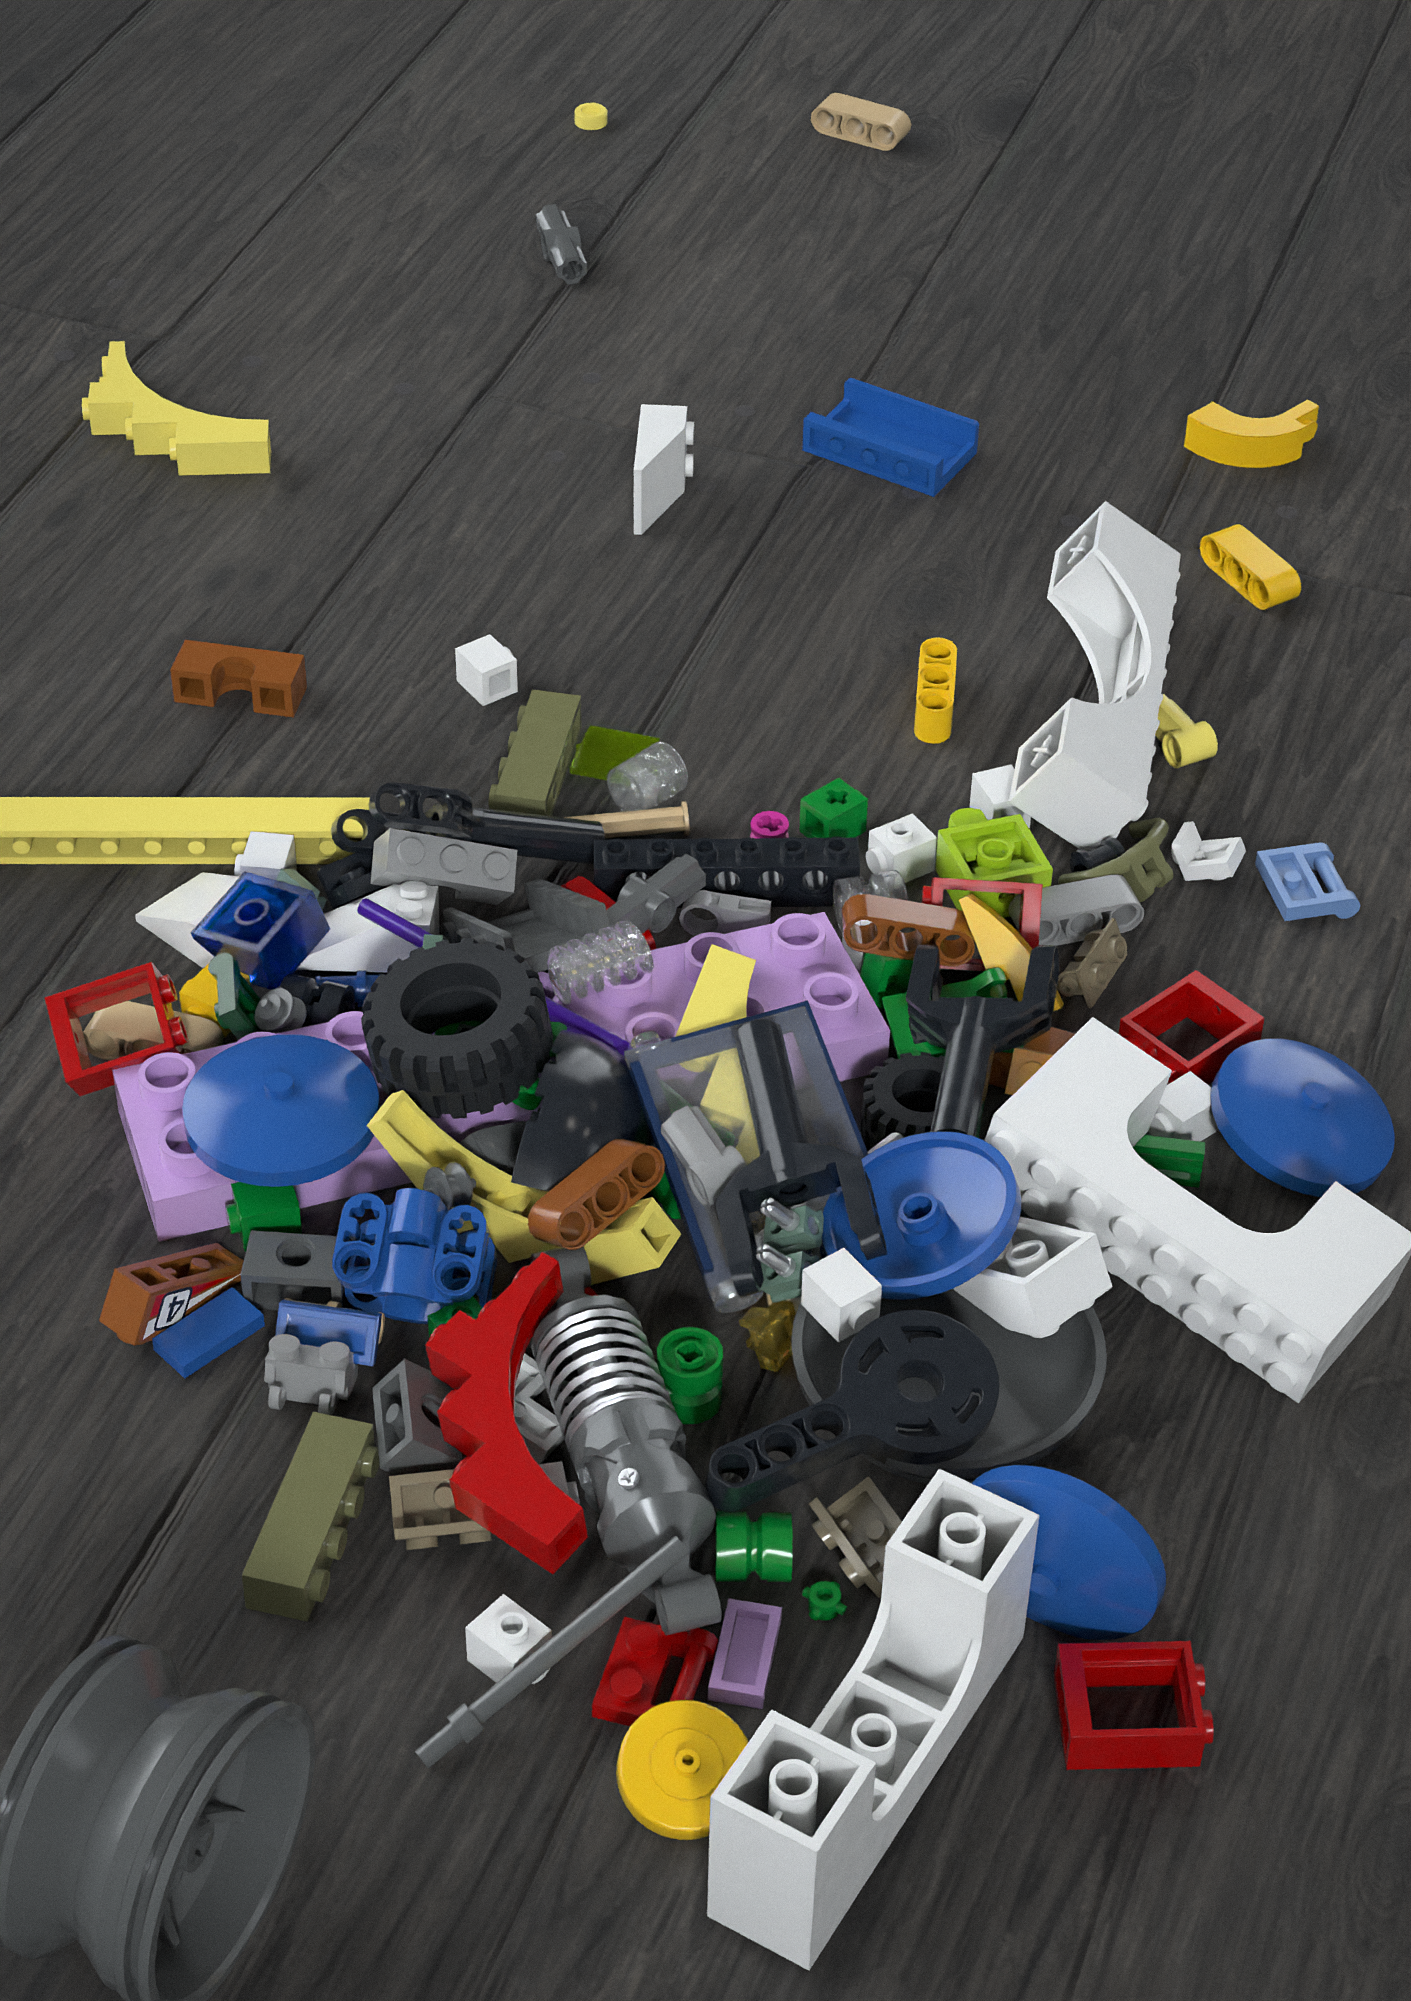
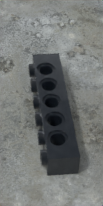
[594,837,860,908]

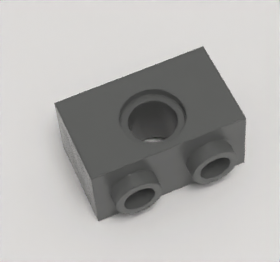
[241,1231,350,1310]
[372,1359,462,1475]

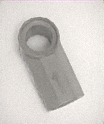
[661,1105,747,1207]

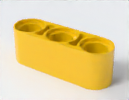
[1200,524,1301,610]
[914,638,957,744]

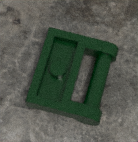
[208,952,266,1040]

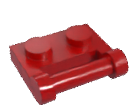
[592,1617,719,1726]

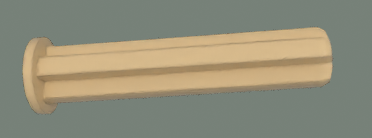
[563,801,689,838]

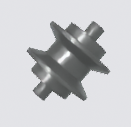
[255,988,306,1034]
[423,1162,476,1210]

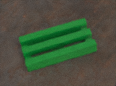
[1133,1135,1205,1188]

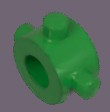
[802,1581,847,1621]

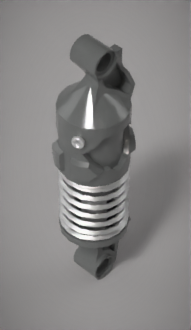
[530,1247,722,1636]

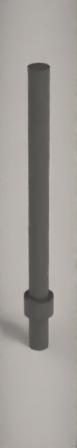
[415,1536,689,1769]

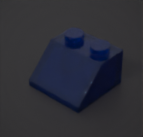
[190,871,330,990]

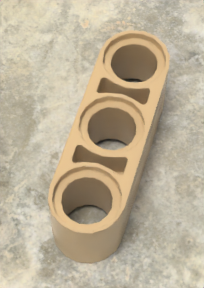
[811,93,911,151]
[83,1001,224,1061]

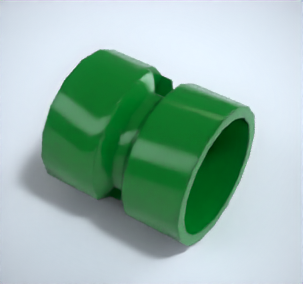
[657,1327,723,1424]
[715,1511,792,1582]

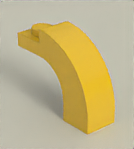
[1184,400,1319,468]

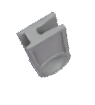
[679,890,772,936]

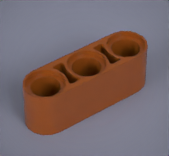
[842,894,975,967]
[528,1139,665,1250]

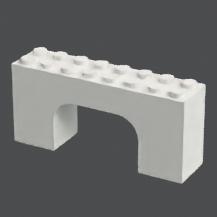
[985,1017,1411,1403]
[707,1469,1039,1970]

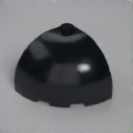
[511,1030,654,1192]

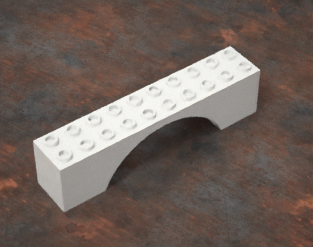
[1009,501,1181,851]

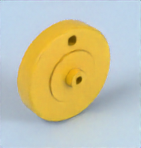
[616,1700,748,1840]

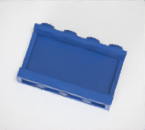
[802,378,979,497]

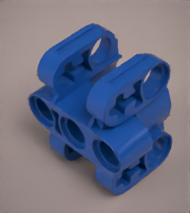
[332,1188,498,1324]

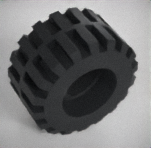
[861,1052,945,1149]

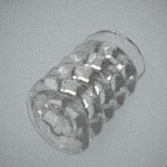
[547,920,654,1004]

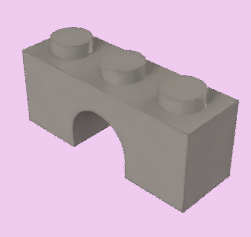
[370,828,517,905]

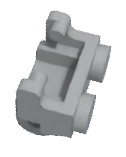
[264,1334,358,1415]

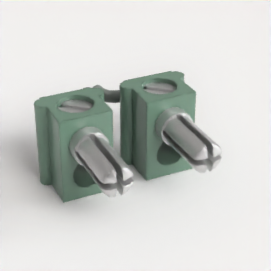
[756,1198,824,1303]

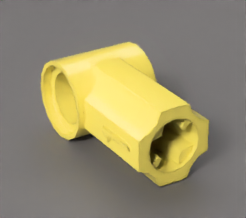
[1155,694,1218,768]

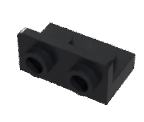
[317,853,386,910]

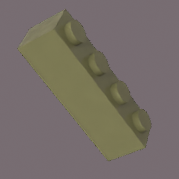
[489,690,582,816]
[242,1412,380,1622]

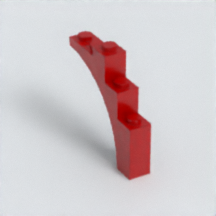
[425,1252,588,1574]

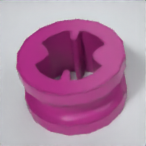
[750,811,789,838]

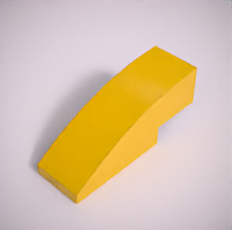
[959,894,1064,1011]

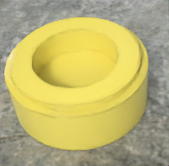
[575,103,607,130]

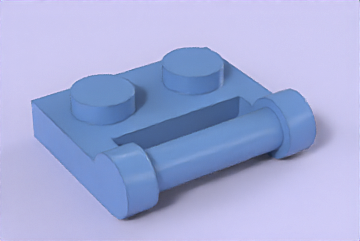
[1255,843,1360,921]

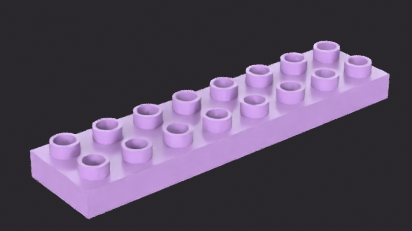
[112,912,890,1242]

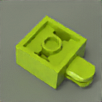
[935,808,1053,918]

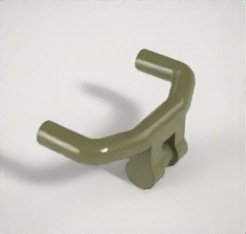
[1058,818,1173,902]

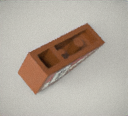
[99,1243,244,1346]

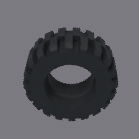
[361,939,553,1119]

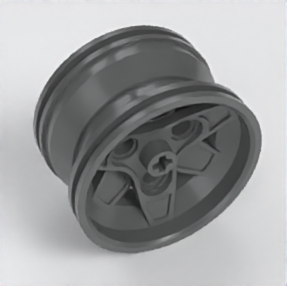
[0,1635,316,2001]

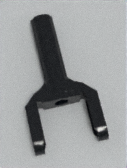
[331,782,605,864]
[906,945,1059,1138]
[715,1019,888,1298]

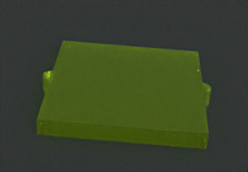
[570,725,660,787]

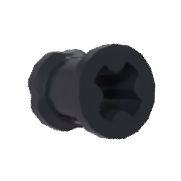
[1070,837,1125,873]

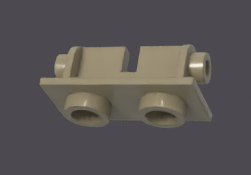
[1057,918,1128,1008]

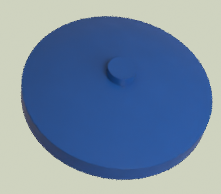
[182,1034,380,1187]
[1210,1039,1395,1197]
[822,1132,1021,1300]
[972,1465,1166,1640]

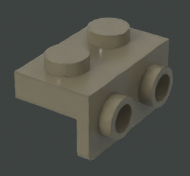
[389,1469,492,1550]
[809,1476,902,1598]

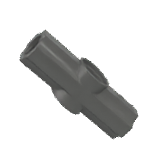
[536,204,587,284]
[600,854,706,956]

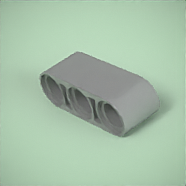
[1008,874,1144,946]

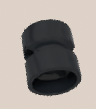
[279,974,355,1028]

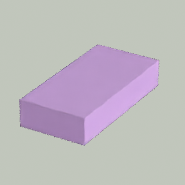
[708,1599,782,1709]

